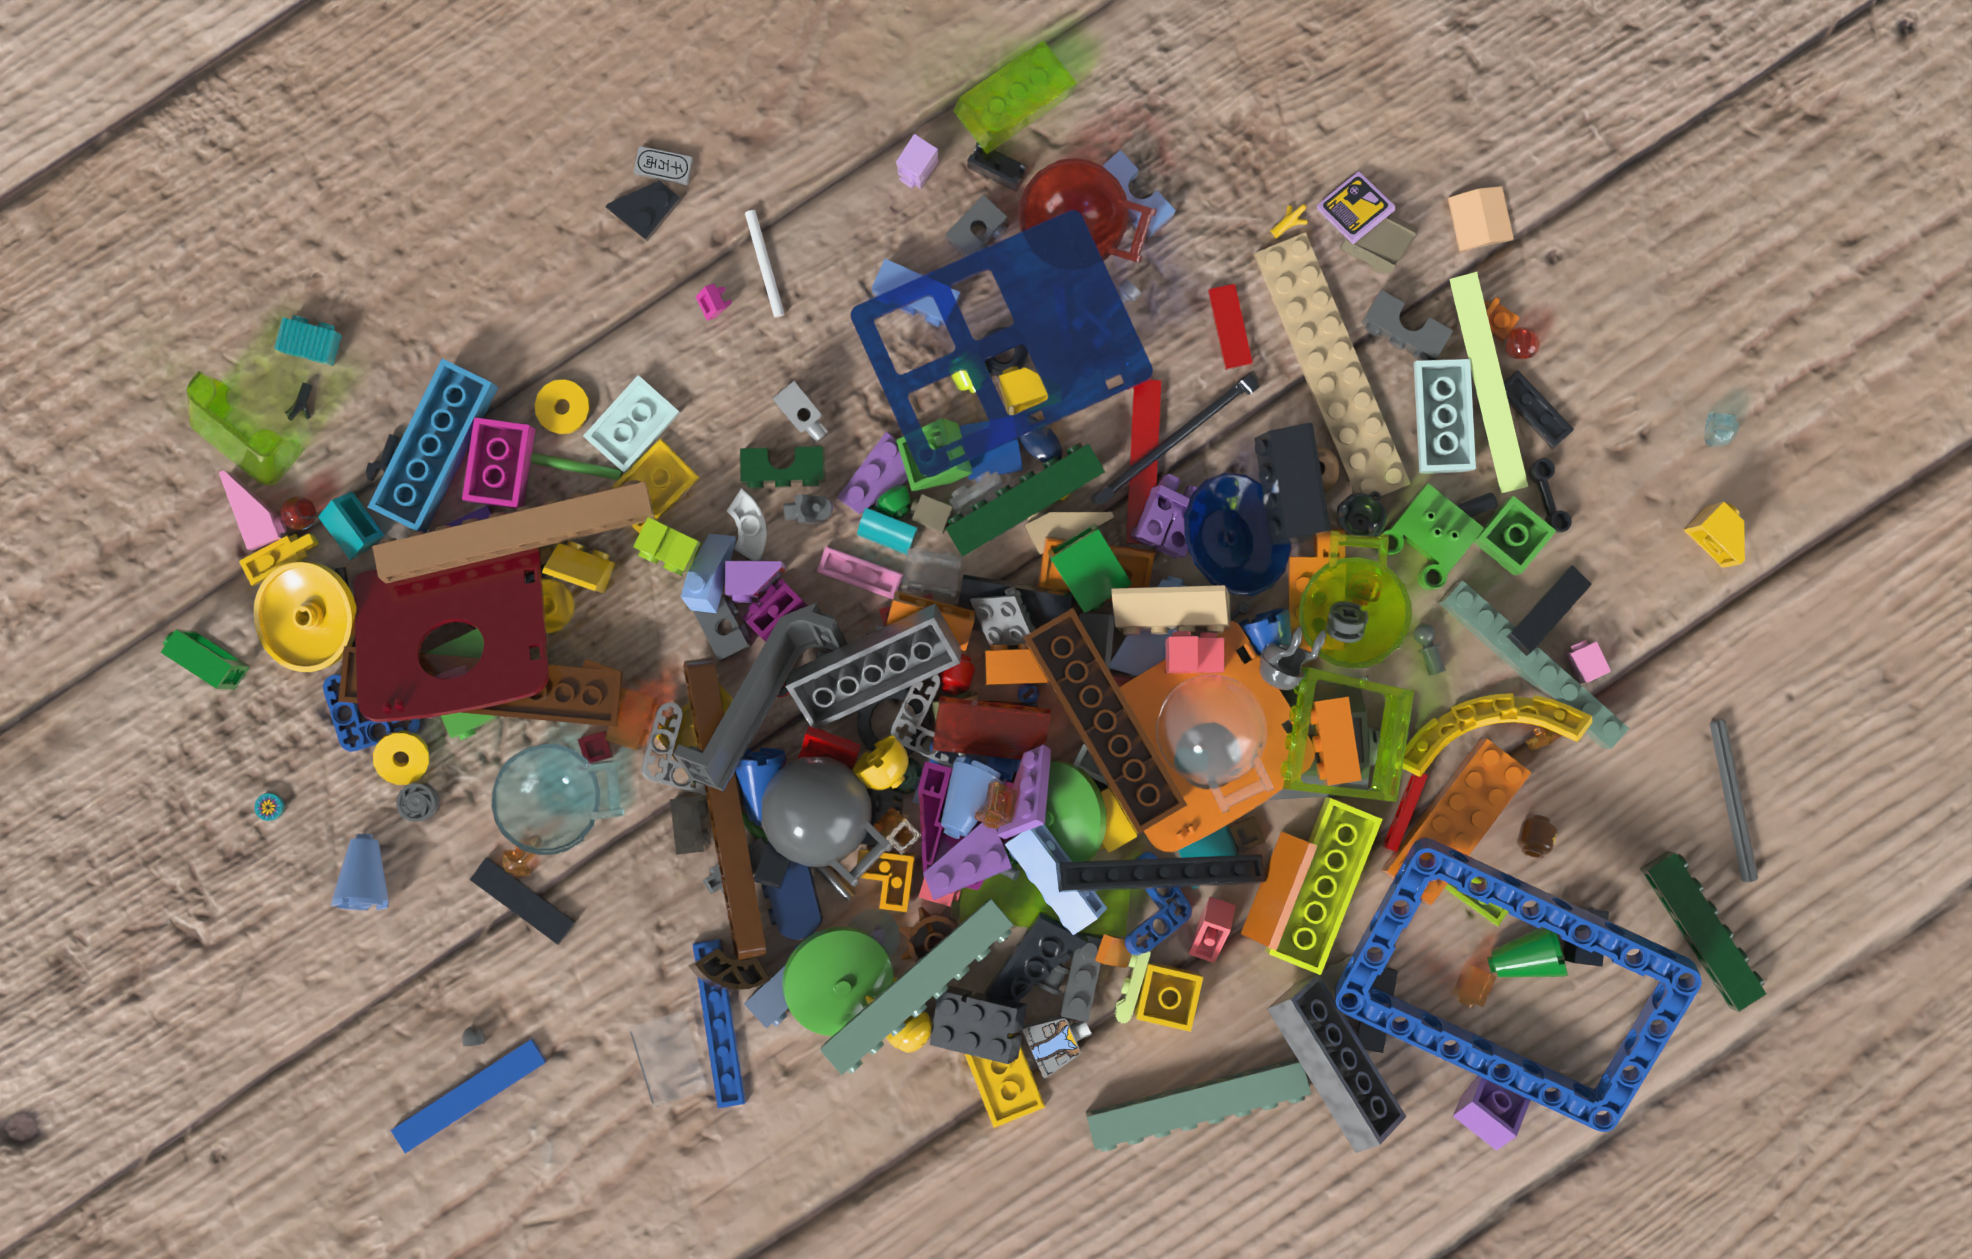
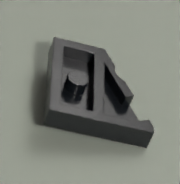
[605,181,681,242]

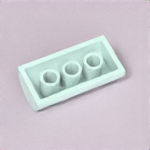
[1414,359,1476,474]

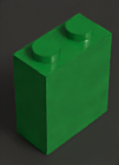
[1048,523,1132,613]

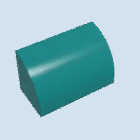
[318,491,384,560]
[857,508,918,556]

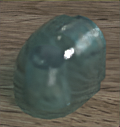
[1704,413,1740,447]

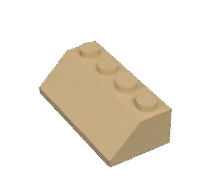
[1112,585,1230,636]

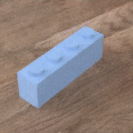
[1005,824,1107,935]

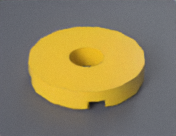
[534,379,591,435]
[373,730,430,785]

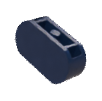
[761,861,823,939]

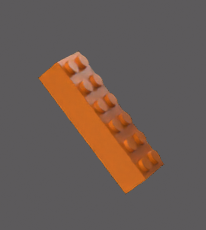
[1381,739,1532,905]

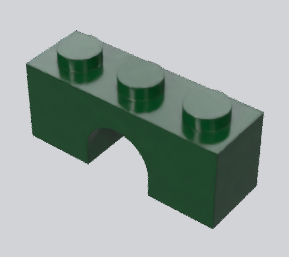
[740,446,825,489]

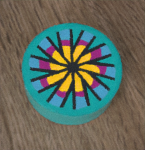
[254,793,285,821]

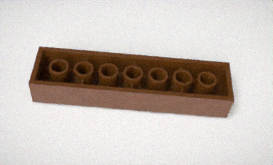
[1022,608,1187,834]

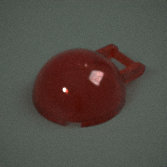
[1018,158,1157,271]

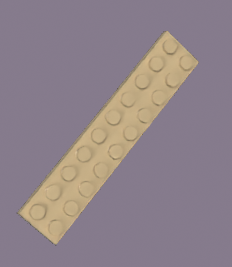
[1254,232,1411,499]

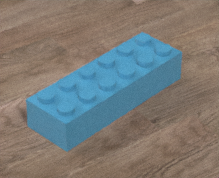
[368,359,499,534]

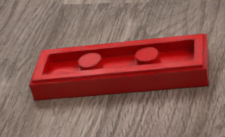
[1208,284,1253,370]
[1383,773,1428,852]

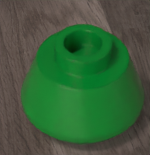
[876,484,911,520]

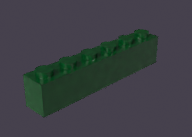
[945,442,1105,557]
[1640,851,1767,1012]

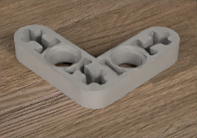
[890,674,966,768]
[641,702,706,796]

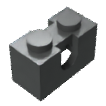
[946,194,1007,262]
[694,597,752,661]

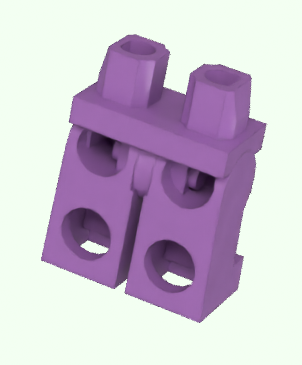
[1130,474,1204,559]

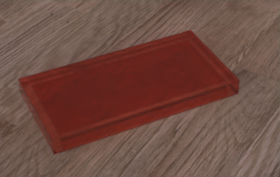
[932,697,1051,760]

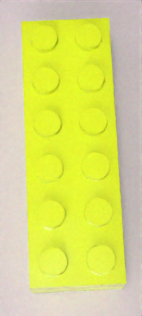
[1265,797,1382,975]

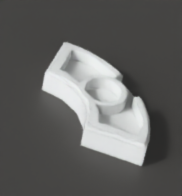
[727,488,767,561]

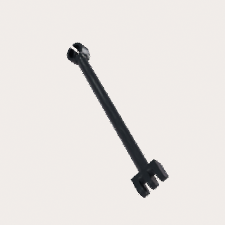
[1091,371,1261,504]

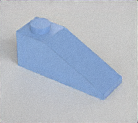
[681,534,736,613]

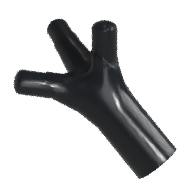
[285,382,313,421]

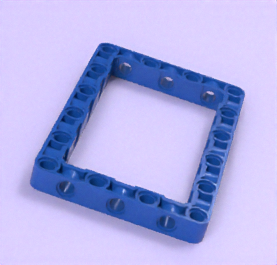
[1335,838,1702,1132]

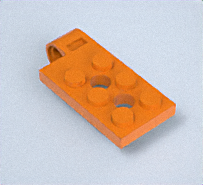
[1288,529,1345,653]

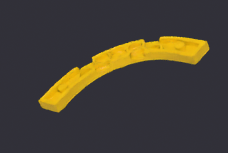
[1396,693,1593,777]

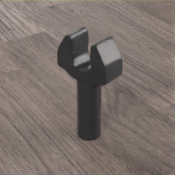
[366,434,399,481]

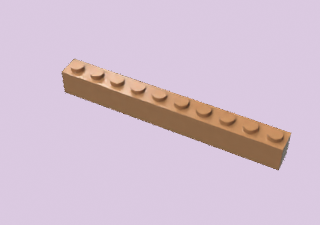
[372,480,656,583]

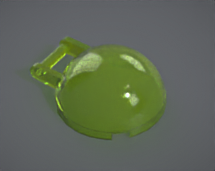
[1299,530,1412,669]

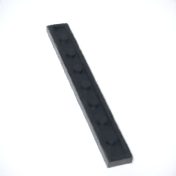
[1056,854,1266,893]

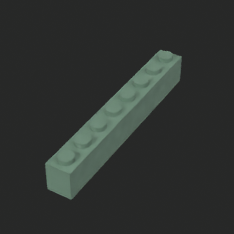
[1438,580,1630,749]
[820,898,1013,1075]
[1086,1058,1311,1152]

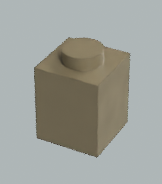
[909,495,953,534]

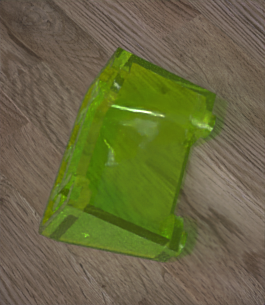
[187,371,305,485]

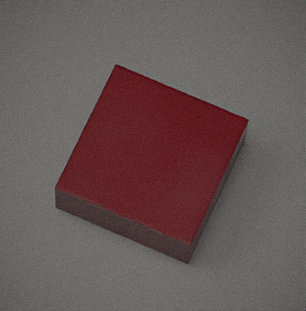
[578,731,613,765]

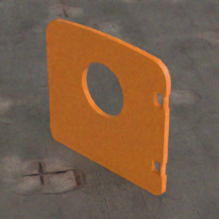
[1119,621,1315,852]

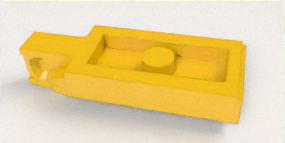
[239,533,319,586]

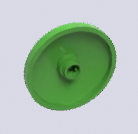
[1012,761,1107,862]
[782,927,893,1036]

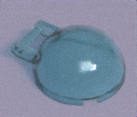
[491,744,624,855]

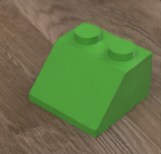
[896,418,973,491]

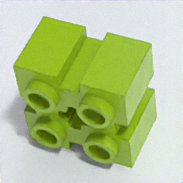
[633,517,703,576]

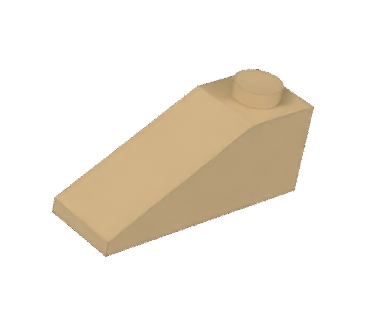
[1025,511,1114,556]

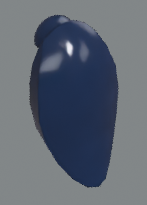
[1015,413,1063,463]

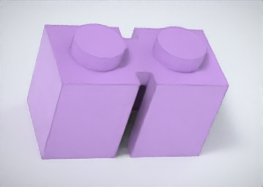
[896,134,939,189]

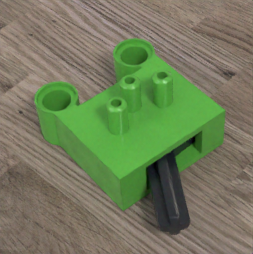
[1375,483,1497,590]

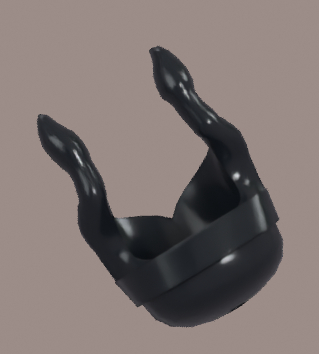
[1337,491,1387,541]

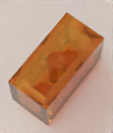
[605,687,660,750]

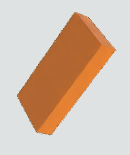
[1095,934,1131,968]

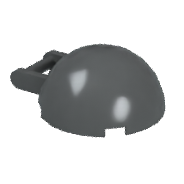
[761,756,893,888]

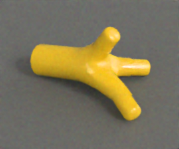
[1270,204,1308,239]

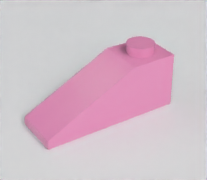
[219,470,287,551]

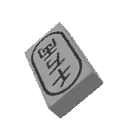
[633,146,693,185]

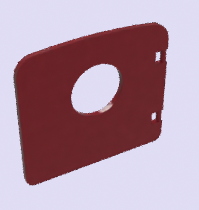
[354,548,549,722]

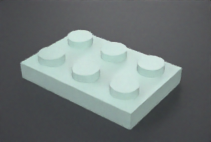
[583,375,680,473]

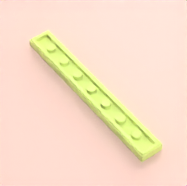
[1449,272,1528,493]

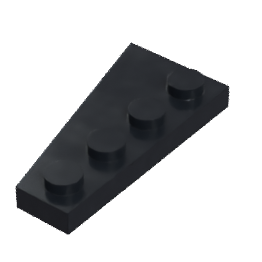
[984,912,1088,1002]

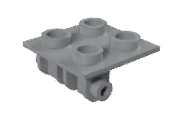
[970,587,1035,646]

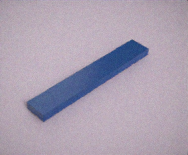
[692,938,746,1108]
[390,1038,547,1154]

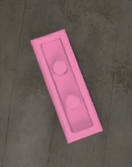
[817,546,904,599]

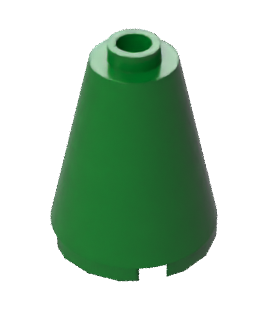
[1487,926,1568,978]

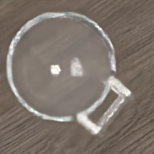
[1156,674,1274,813]

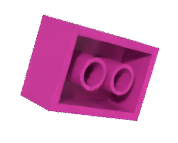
[462,417,536,509]

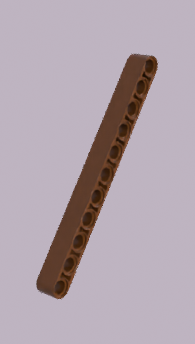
[683,657,766,960]

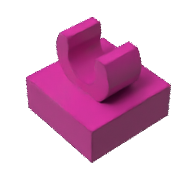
[696,283,732,321]

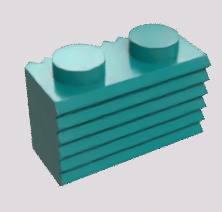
[274,315,342,366]

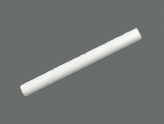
[745,210,785,317]

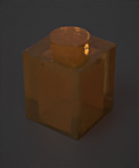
[873,807,921,855]
[1452,963,1496,1009]

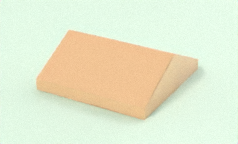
[1448,186,1514,251]

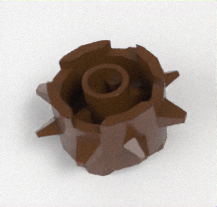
[900,906,959,963]

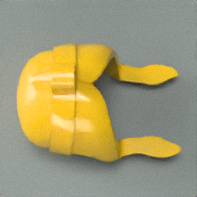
[865,977,933,1053]

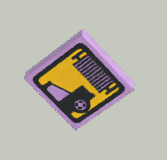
[1317,171,1395,244]

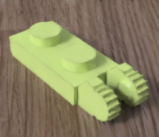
[1114,945,1151,1024]

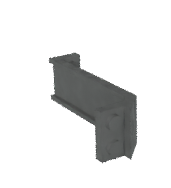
[673,603,847,792]

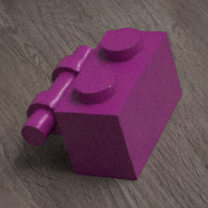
[742,579,808,642]

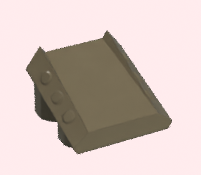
[1341,214,1419,274]

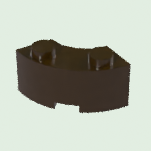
[688,948,770,991]

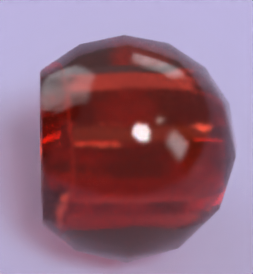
[1504,327,1540,359]
[280,496,316,530]

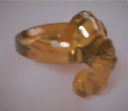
[502,836,542,877]

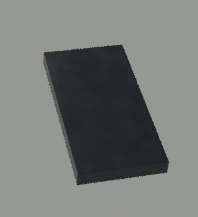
[958,574,1072,632]

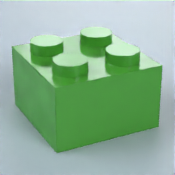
[1473,496,1556,576]

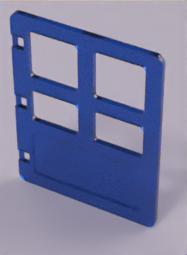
[851,210,1153,477]

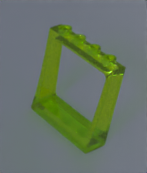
[1281,667,1414,802]

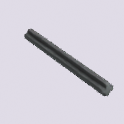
[1710,719,1758,882]

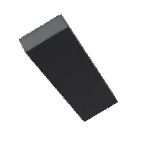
[1506,565,1592,656]
[469,857,576,945]

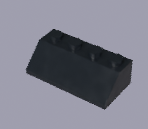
[1254,423,1331,545]

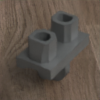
[783,494,833,525]

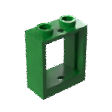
[160,629,250,690]

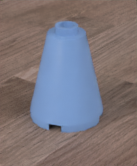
[941,757,1007,839]
[331,834,389,910]

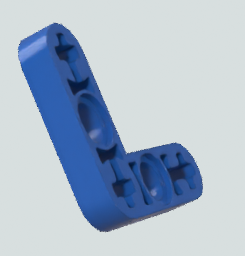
[323,675,420,752]
[1125,852,1192,956]

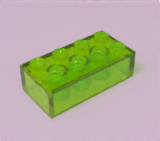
[953,40,1077,154]

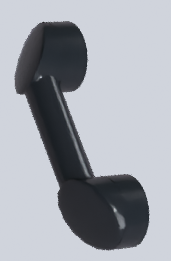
[1529,458,1572,533]

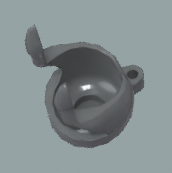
[1259,627,1326,690]

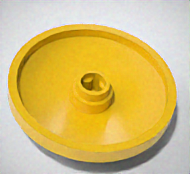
[254,561,357,672]

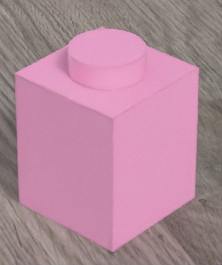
[1565,639,1611,684]

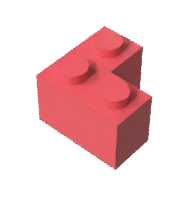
[1165,631,1224,673]

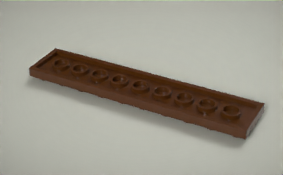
[338,646,623,727]

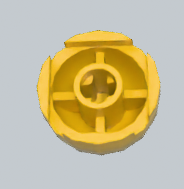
[853,735,908,790]

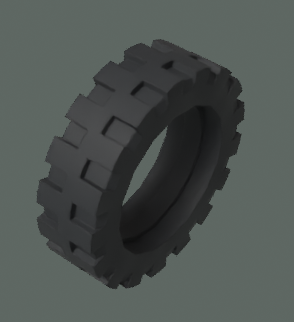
[857,688,931,755]

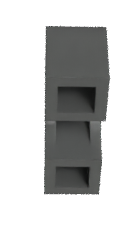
[1361,290,1453,361]
[1060,931,1103,1022]

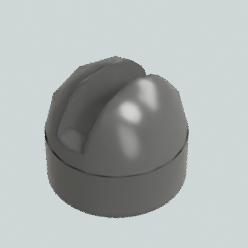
[462,1026,485,1047]

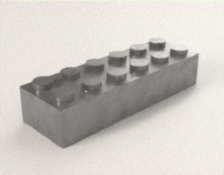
[786,604,962,729]
[1267,974,1406,1153]

